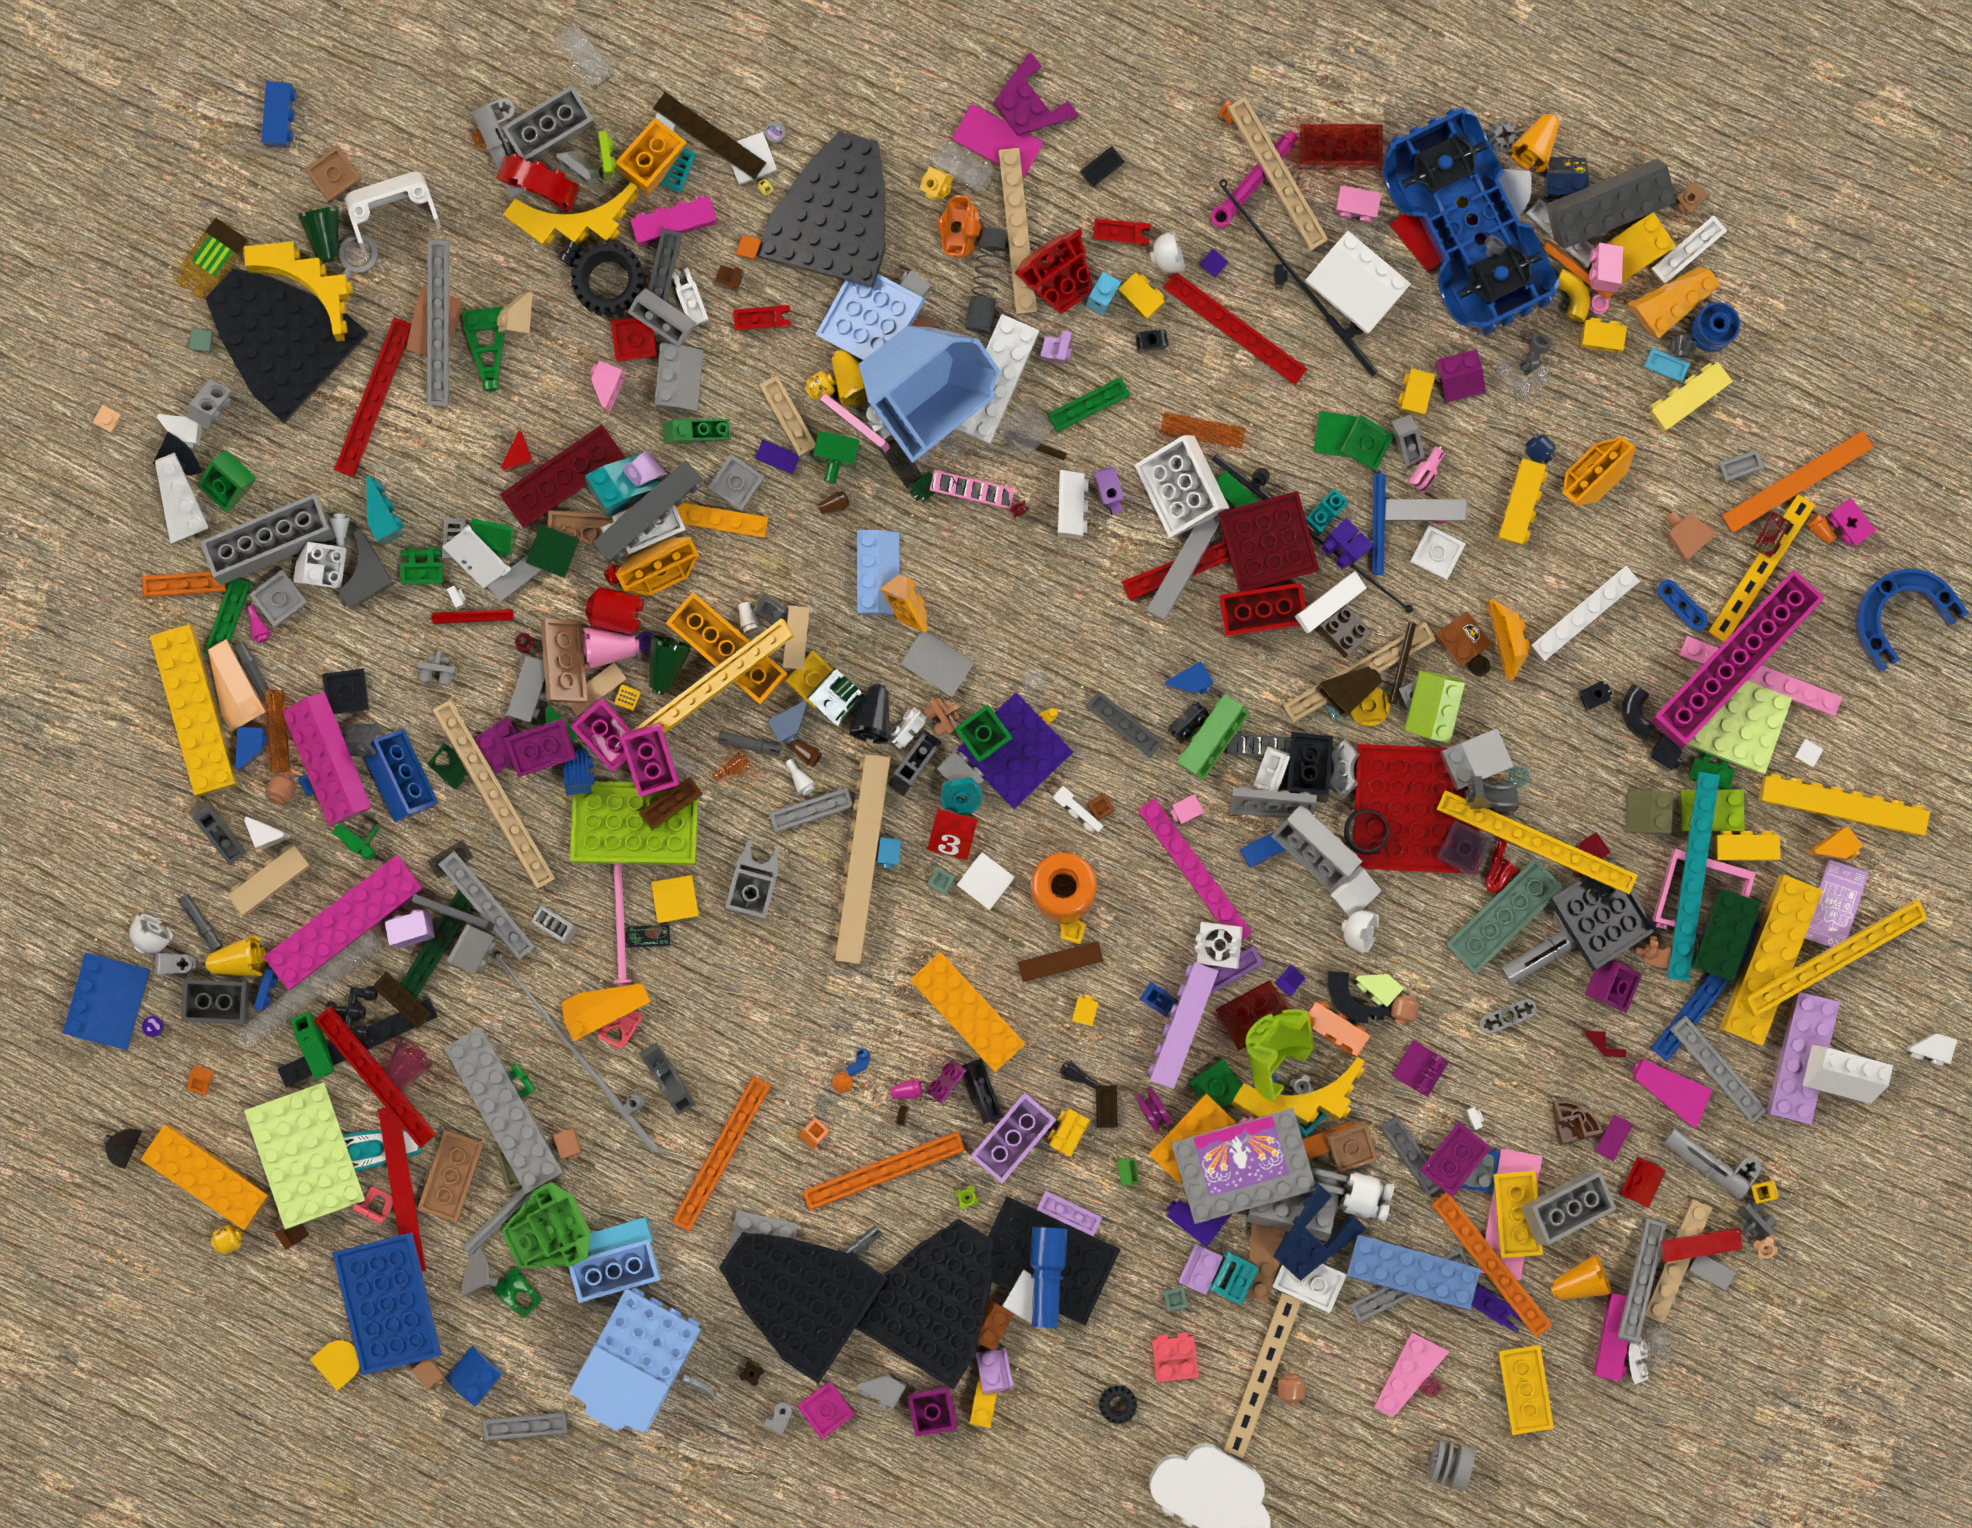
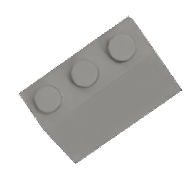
[655,343,703,412]

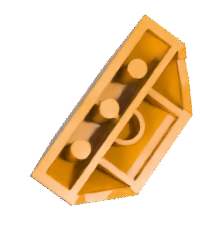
[1562,436,1636,506]
[615,537,699,596]
[1487,599,1531,682]

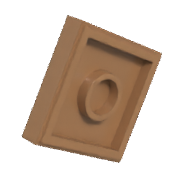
[304,145,362,203]
[1326,1121,1378,1174]

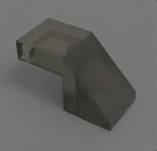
[879,439,923,488]

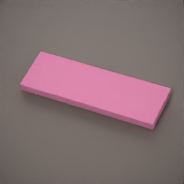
[1479,1148,1542,1280]

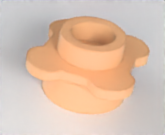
[1754,1236,1778,1259]

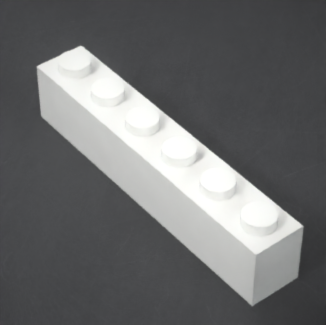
[1530,566,1640,663]

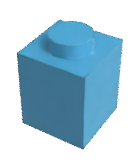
[877,838,902,869]

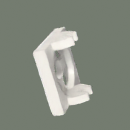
[1195,922,1243,969]

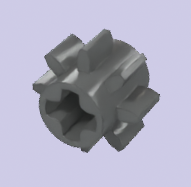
[1670,335,1696,358]

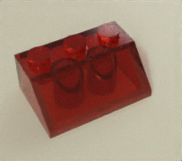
[1215,980,1288,1051]

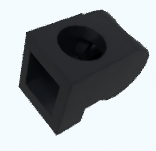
[1135,330,1169,354]

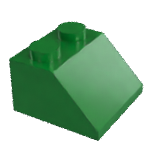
[197,450,257,513]
[471,518,517,558]

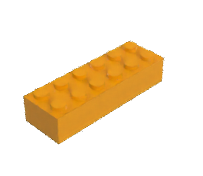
[666,592,788,706]
[910,952,1025,1072]
[140,1124,272,1230]

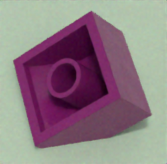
[1435,349,1486,403]
[1585,960,1642,1013]

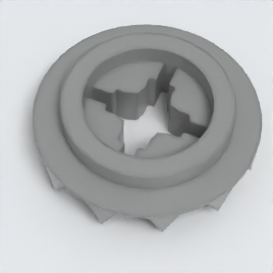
[1488,119,1521,152]

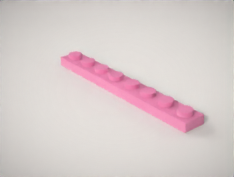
[1679,636,1842,717]

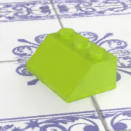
[1404,670,1465,743]

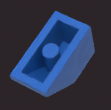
[1164,661,1214,695]
[235,727,269,770]

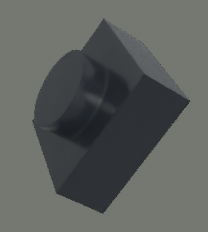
[1274,264,1288,289]

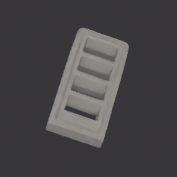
[442,518,466,560]
[531,904,579,945]

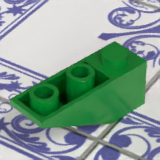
[663,419,731,444]
[290,1011,335,1081]

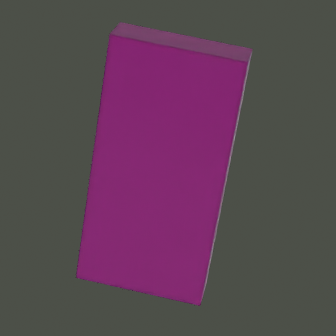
[1594,1114,1633,1161]

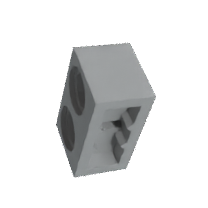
[187,379,232,429]

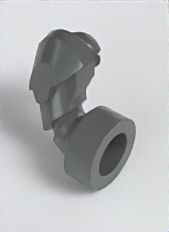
[1519,333,1552,375]

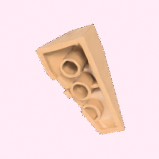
[208,639,268,732]

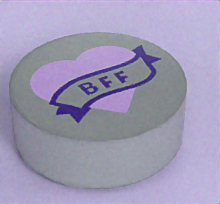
[765,122,786,143]

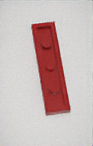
[1660,1228,1742,1262]

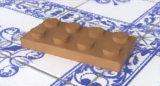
[541,619,588,703]
[417,1130,485,1223]

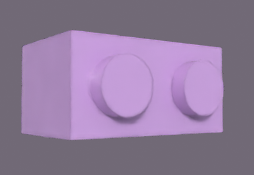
[385,909,435,949]

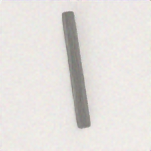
[463,1187,533,1254]

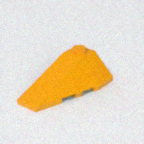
[561,983,652,1041]

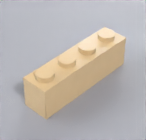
[227,845,312,916]

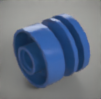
[1689,302,1741,352]

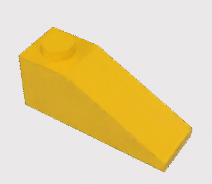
[970,1375,997,1428]

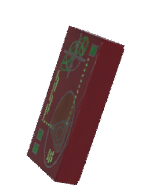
[1752,512,1791,558]

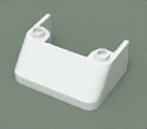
[345,172,441,253]

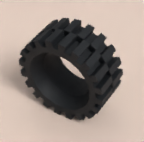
[571,241,646,317]

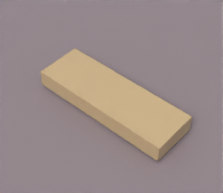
[782,606,810,670]
[567,662,627,717]

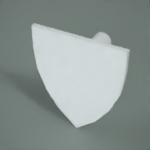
[1499,169,1532,216]

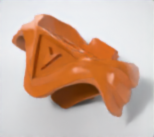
[937,195,983,259]

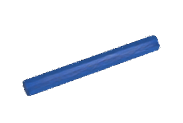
[1372,473,1386,576]

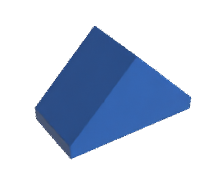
[1139,982,1177,1017]

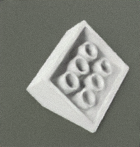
[1305,231,1411,335]
[1134,435,1230,538]

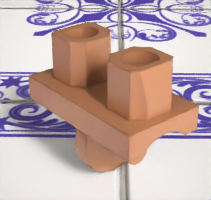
[924,697,961,736]

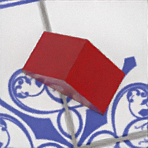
[500,431,534,472]

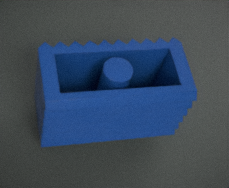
[563,748,595,796]

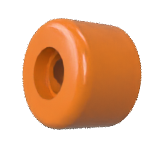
[1031,852,1097,924]

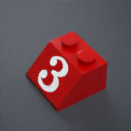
[927,809,978,861]

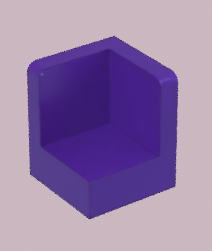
[1274,964,1305,997]

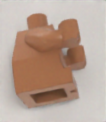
[1636,934,1672,968]

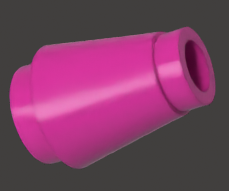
[891,1079,923,1099]

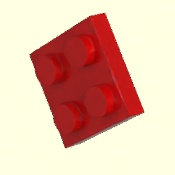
[611,317,658,363]

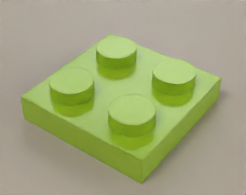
[598,131,616,181]

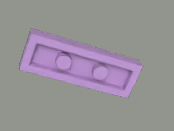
[1037,1191,1102,1236]

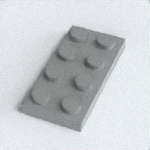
[1229,787,1317,818]

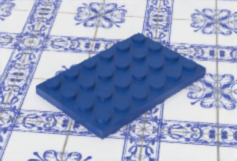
[332,1232,442,1375]

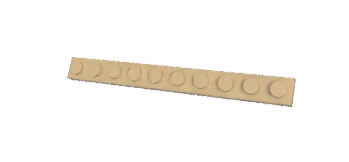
[432,700,555,890]

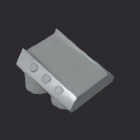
[556,150,602,187]

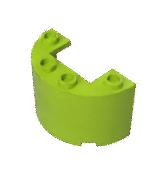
[1246,1009,1315,1102]

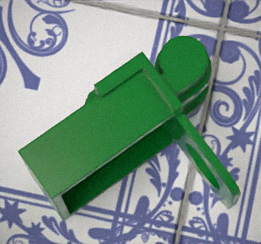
[332,823,381,860]

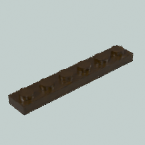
[653,92,766,180]

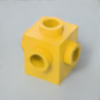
[919,166,954,200]

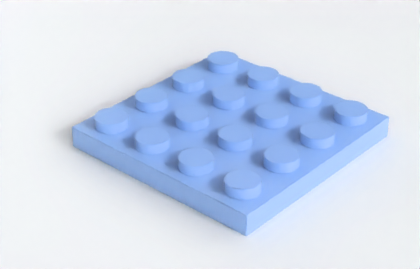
[816,274,926,360]

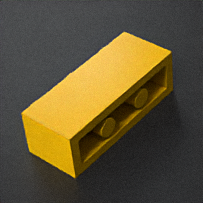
[1714,831,1780,861]

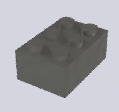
[181,979,250,1024]

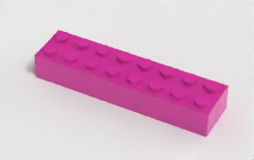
[263,855,425,990]

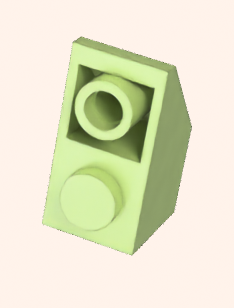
[1354,974,1404,1007]

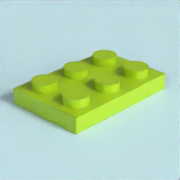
[1680,790,1745,832]

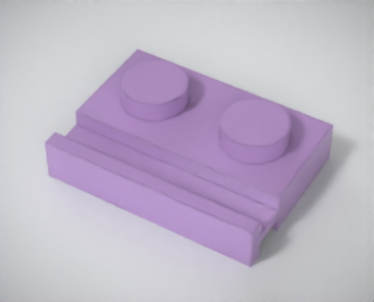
[1178,1244,1223,1295]
[976,1348,1013,1394]

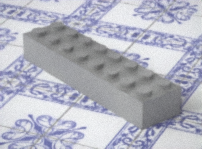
[444,1027,566,1194]

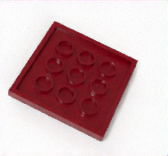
[1218,491,1320,592]

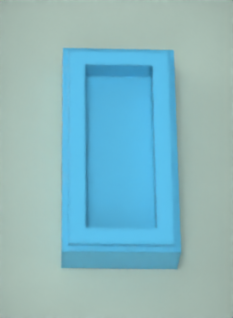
[1644,348,1690,384]

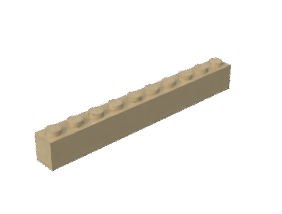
[832,754,891,964]

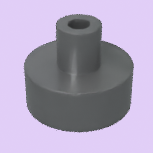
[1484,235,1506,257]

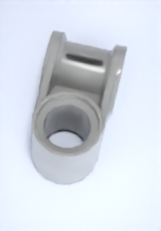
[155,953,197,974]

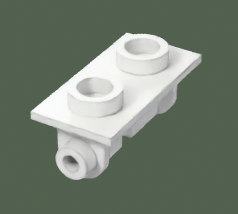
[889,707,927,749]

